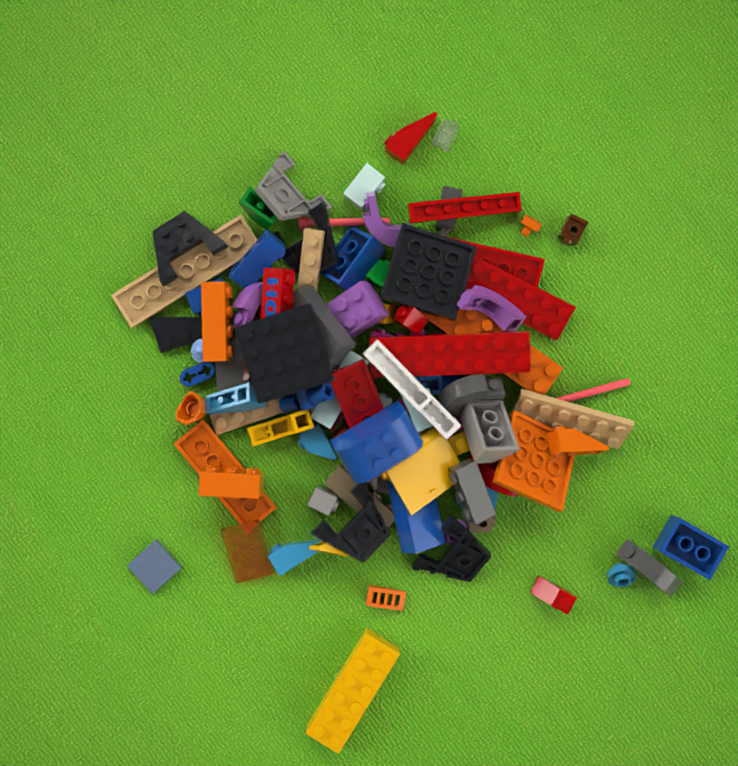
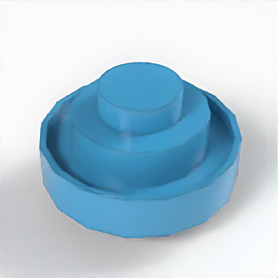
[607,563,637,587]

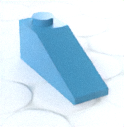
[206,383,265,414]
[268,539,322,576]

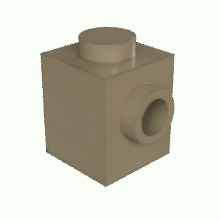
[467,516,496,533]

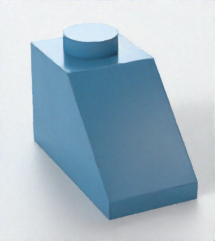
[297,423,337,460]

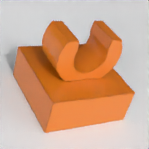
[521,214,542,237]

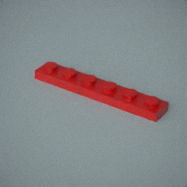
[407,192,522,224]

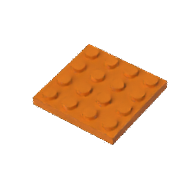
[493,410,575,512]

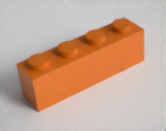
[201,281,234,362]

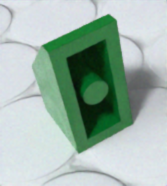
[239,186,277,230]
[366,259,390,291]

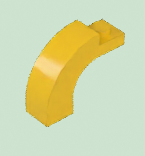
[246,409,314,447]

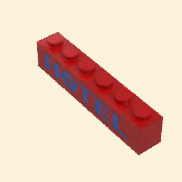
[260,268,295,319]

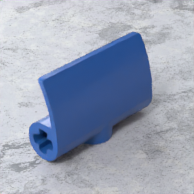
[279,382,334,414]

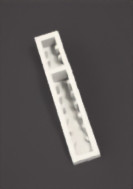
[363,340,461,439]

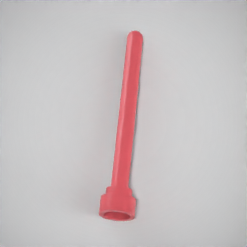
[299,216,390,231]
[549,378,631,402]

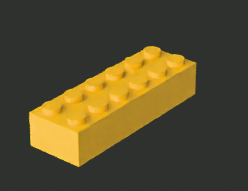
[305,628,400,754]

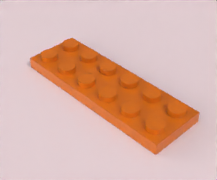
[174,419,277,532]

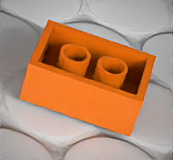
[198,465,264,499]

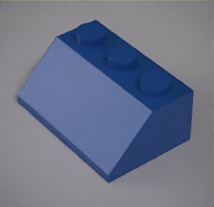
[320,226,386,291]

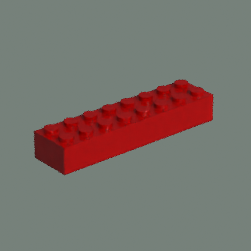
[369,331,531,378]

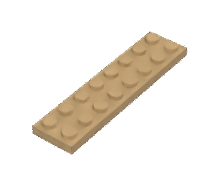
[111,214,257,328]

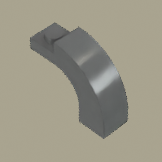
[437,374,505,416]
[616,539,683,597]

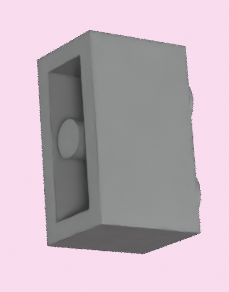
[307,484,340,516]

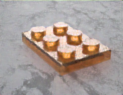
[221,519,274,583]

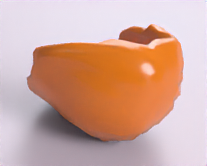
[175,391,206,425]

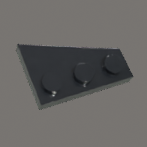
[149,317,202,353]

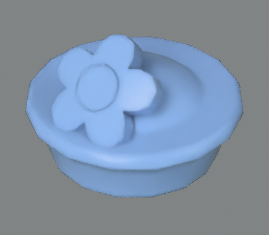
[191,339,203,363]

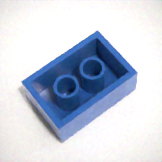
[653,514,729,580]

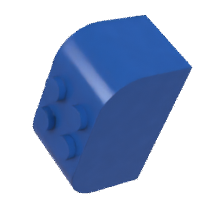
[330,400,423,483]

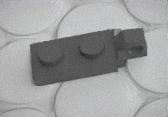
[435,186,462,236]

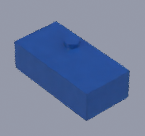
[386,479,446,554]

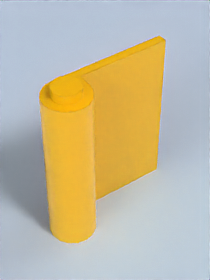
[380,426,460,515]

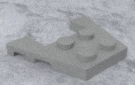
[255,151,332,221]

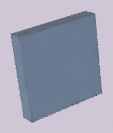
[127,539,182,594]

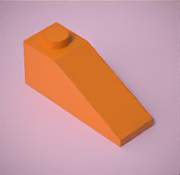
[547,426,609,456]

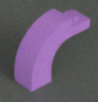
[362,191,413,247]
[232,282,263,329]
[457,285,526,332]

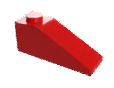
[384,112,438,165]

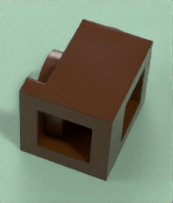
[558,214,589,246]

